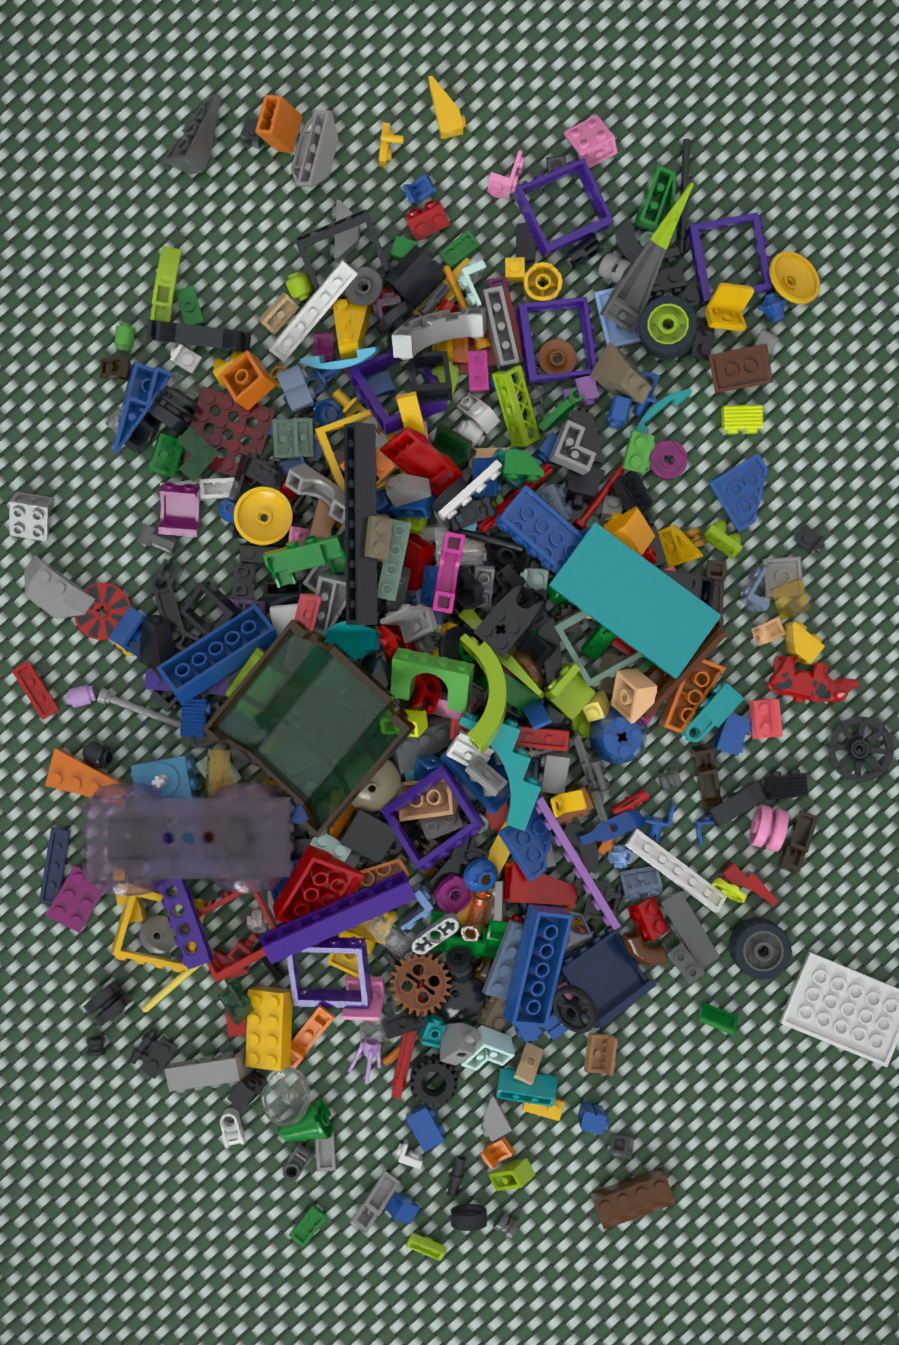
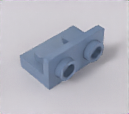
[620,866,663,901]

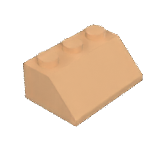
[398,777,459,822]

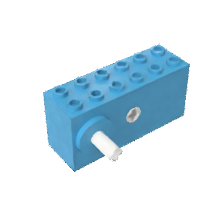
[131,754,210,881]

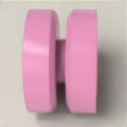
[749,804,789,852]

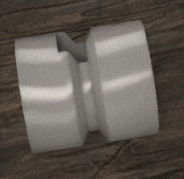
[599,253,632,284]

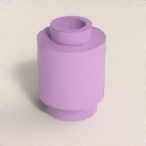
[66,685,96,708]

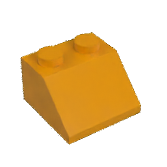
[603,506,655,556]

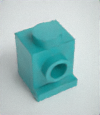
[417,1015,446,1048]

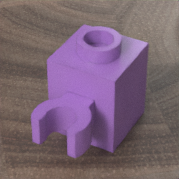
[563,376,599,406]

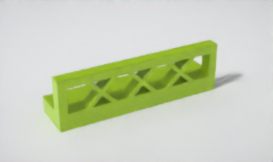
[492,365,541,447]

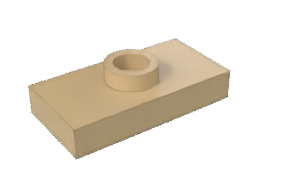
[513,1042,544,1085]

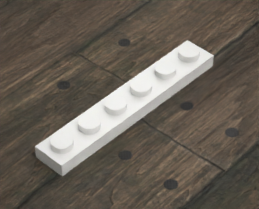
[269,260,358,362]
[625,829,727,913]

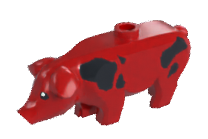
[767,656,860,703]

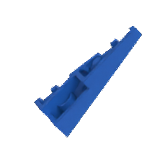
[111,362,173,453]

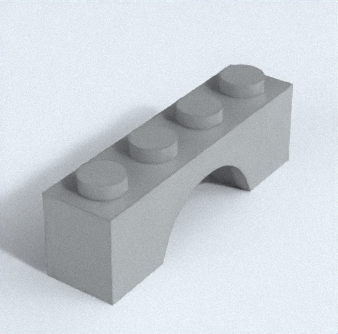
[285,463,345,525]

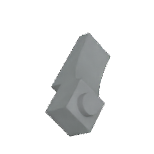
[349,1171,400,1233]

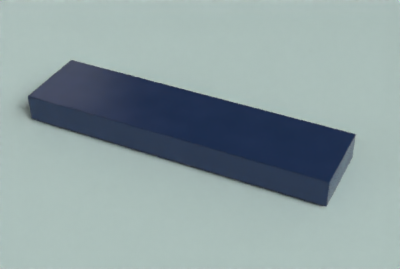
[39,827,71,905]

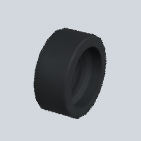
[451,1204,487,1231]

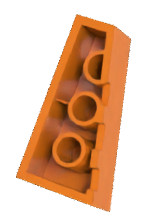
[45,747,130,805]

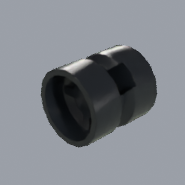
[446,946,474,982]

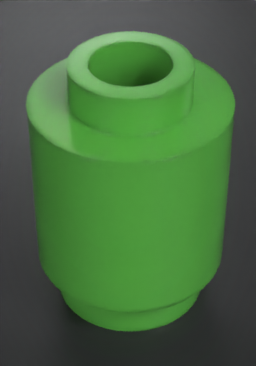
[114,323,135,352]

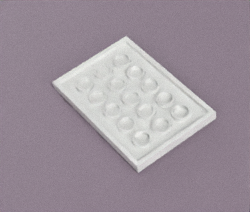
[779,951,899,1067]

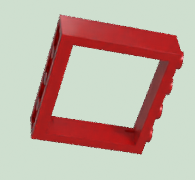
[185,881,279,982]

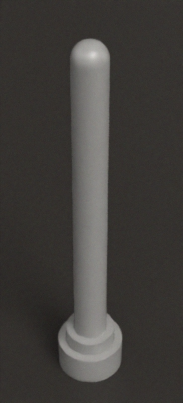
[97,688,181,729]

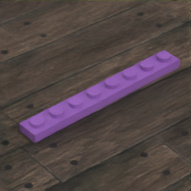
[534,793,621,930]

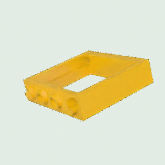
[315,409,407,491]
[111,883,206,972]

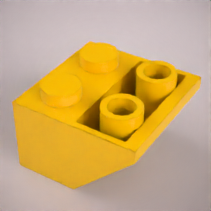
[784,621,825,664]

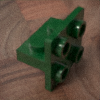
[432,424,477,468]

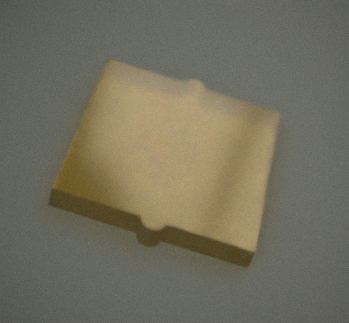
[771,578,811,620]

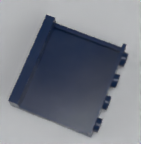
[560,925,657,1028]

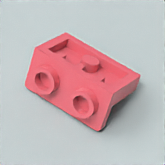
[749,698,783,739]

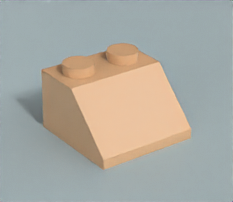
[611,668,657,723]

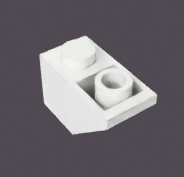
[456,392,500,434]

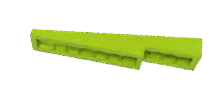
[458,609,545,698]

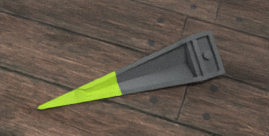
[600,183,693,334]

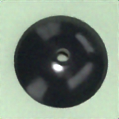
[429,965,486,1022]

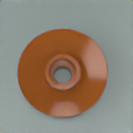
[538,339,577,374]

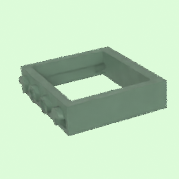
[553,609,646,687]

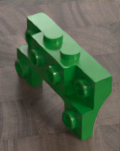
[263,534,346,588]
[430,911,509,959]

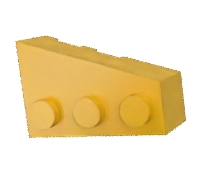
[333,298,373,360]

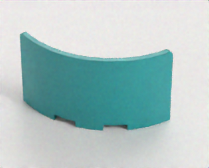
[301,621,380,690]

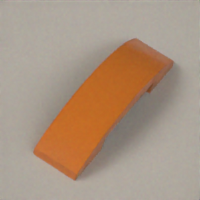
[289,1005,336,1071]

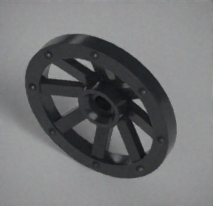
[827,716,894,782]

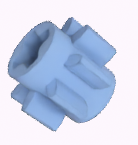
[608,844,632,868]

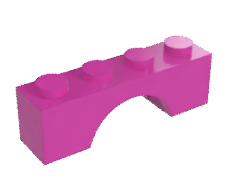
[432,532,465,613]

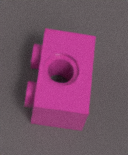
[468,350,490,394]

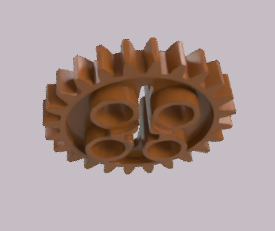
[389,953,452,1016]

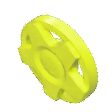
[712,878,747,903]

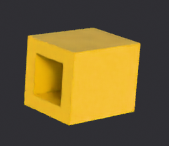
[505,257,525,283]

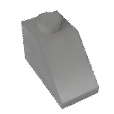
[385,473,432,507]
[481,1092,512,1142]

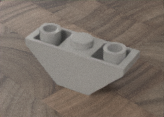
[331,200,360,263]

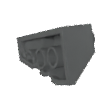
[163,95,221,174]

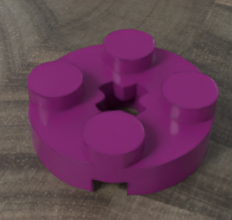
[649,441,687,480]
[433,873,472,913]

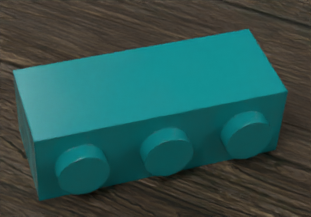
[496,1068,557,1107]

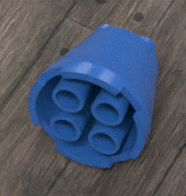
[589,707,647,764]

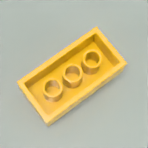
[245,985,293,1071]

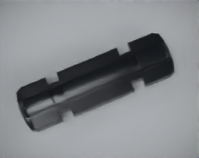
[256,946,284,980]

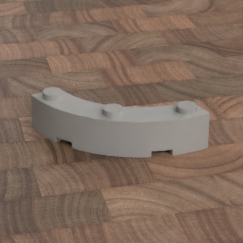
[392,307,487,360]

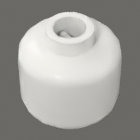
[455,419,485,448]

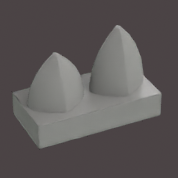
[465,756,508,797]

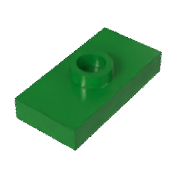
[439,230,481,269]
[175,285,205,326]
[698,1002,738,1035]
[289,1204,328,1248]

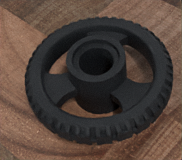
[485,529,533,574]
[552,985,598,1033]

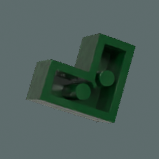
[177,427,219,482]

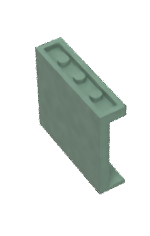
[377,519,412,602]

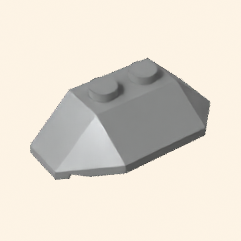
[291,110,339,187]
[24,554,96,619]

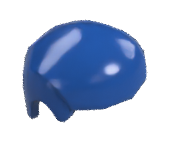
[313,399,343,426]

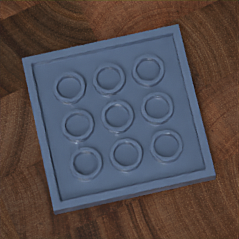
[482,920,575,1009]

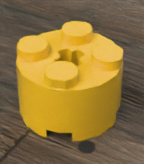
[523,262,562,303]

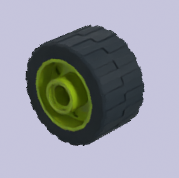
[638,295,698,360]

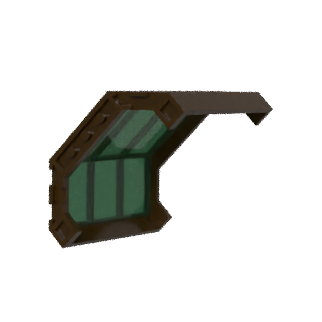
[203,620,415,838]

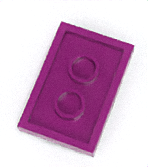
[45,864,109,933]

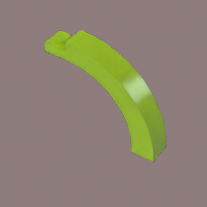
[460,633,507,754]

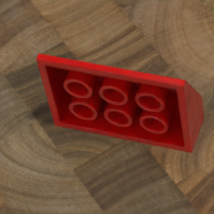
[272,845,364,923]

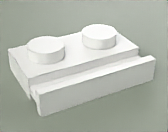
[446,730,495,766]

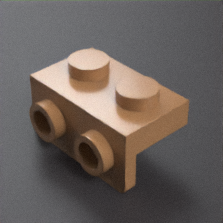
[584,1033,618,1076]

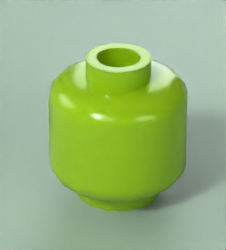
[286,270,314,301]

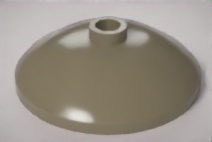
[343,755,401,811]

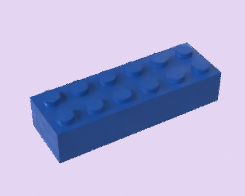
[156,604,278,705]
[503,904,573,1028]

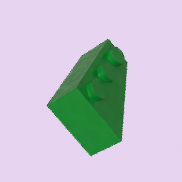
[473,672,543,717]

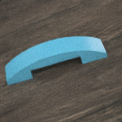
[300,347,380,369]

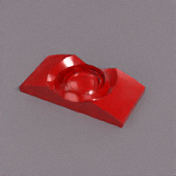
[380,426,463,498]

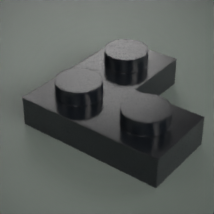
[448,822,490,865]

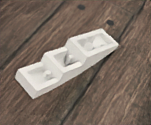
[160,478,234,501]

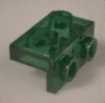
[218,977,254,1025]

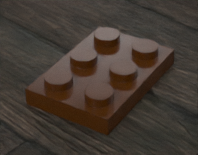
[708,343,773,393]

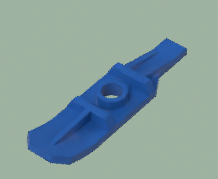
[579,809,645,846]

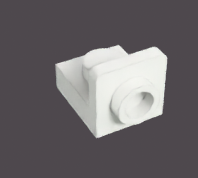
[170,343,203,375]
[396,1139,423,1169]

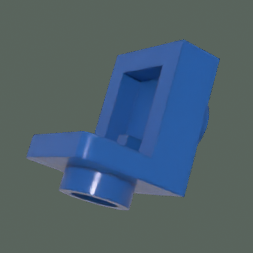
[403,174,437,204]

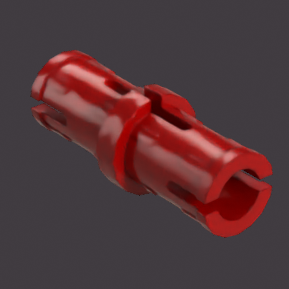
[610,788,649,816]

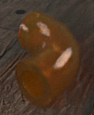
[503,649,543,686]
[461,891,491,942]

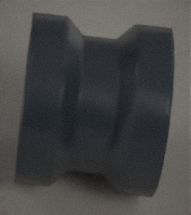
[86,1036,106,1056]

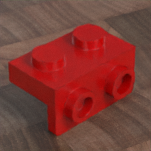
[404,200,450,242]
[627,896,669,942]

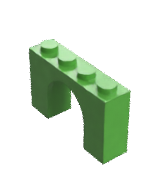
[391,648,474,713]

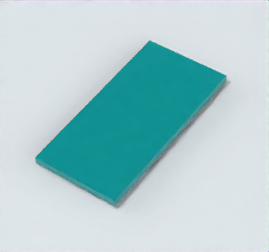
[549,522,722,679]

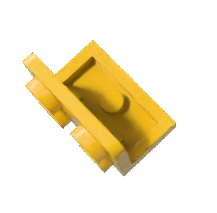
[704,283,755,332]

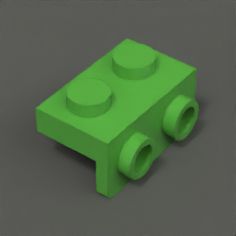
[621,430,655,474]

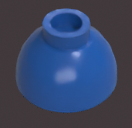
[219,498,237,523]

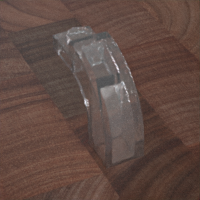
[363,914,418,960]

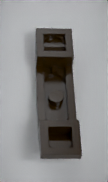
[705,560,727,630]

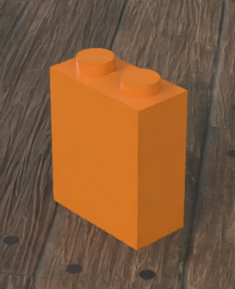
[255,94,303,153]

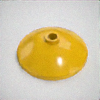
[769,251,820,304]
[234,487,293,545]

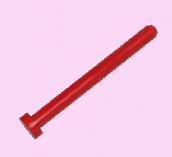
[573,461,626,530]

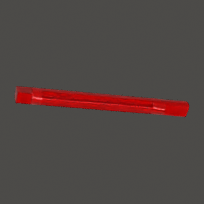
[391,953,435,1099]

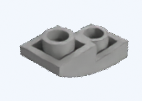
[474,565,495,608]

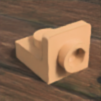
[751,617,786,646]

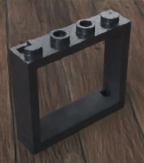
[294,209,391,308]

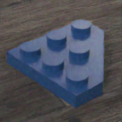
[708,453,768,533]
[498,807,551,882]

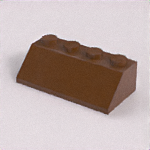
[591,1167,676,1230]

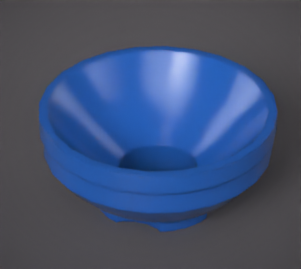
[463,858,498,893]

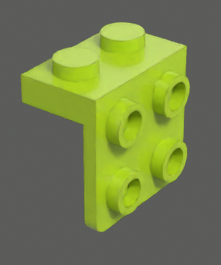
[544,664,595,720]

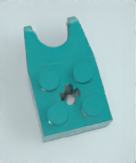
[681,683,744,742]

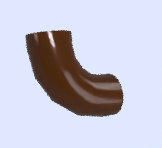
[622,930,667,965]

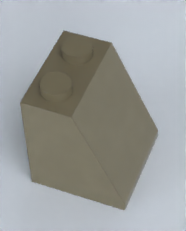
[590,342,652,404]

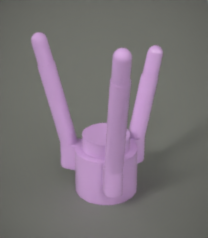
[348,1037,381,1085]

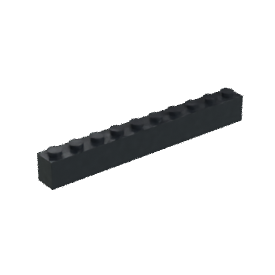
[344,422,378,625]

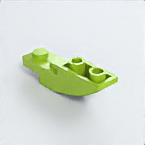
[150,246,182,322]

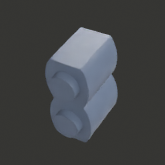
[276,365,316,413]

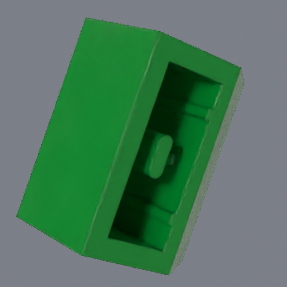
[502,449,544,483]

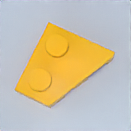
[658,525,703,568]

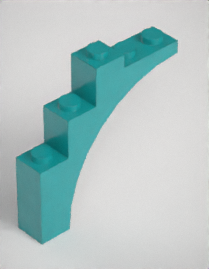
[459,713,541,831]

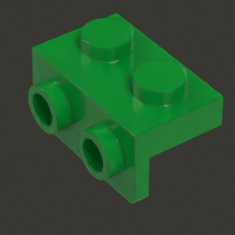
[148,433,185,477]

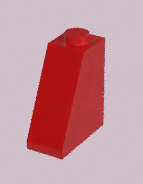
[403,533,435,591]

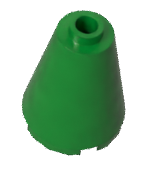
[278,1100,334,1141]

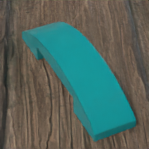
[634,389,692,434]

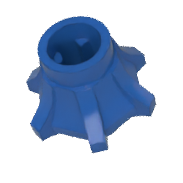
[758,292,787,322]

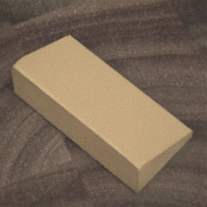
[258,292,300,335]

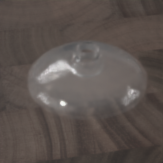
[261,1067,310,1126]

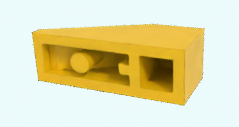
[428,76,466,139]

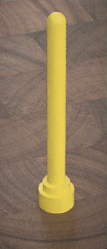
[142,947,215,1012]

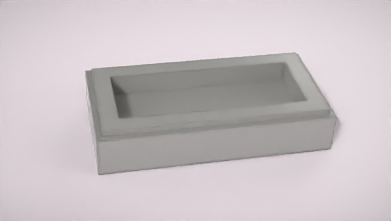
[315,1133,336,1172]

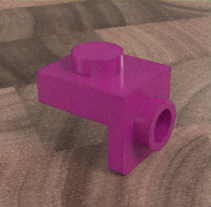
[314,332,334,363]

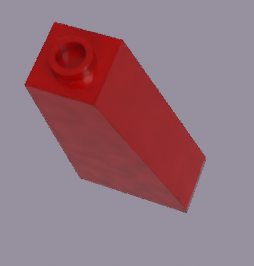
[503,863,577,906]

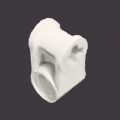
[220,1108,246,1148]

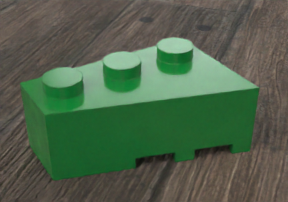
[633,165,676,236]

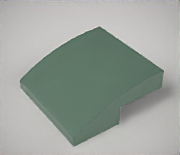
[271,418,314,459]

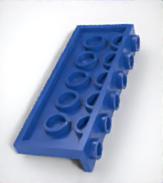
[495,485,584,576]

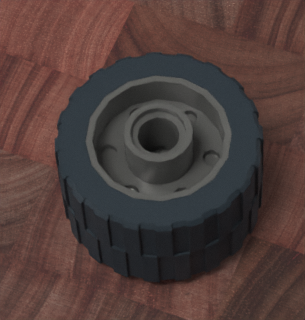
[729,917,792,980]

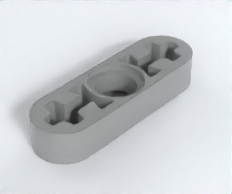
[412,913,459,954]

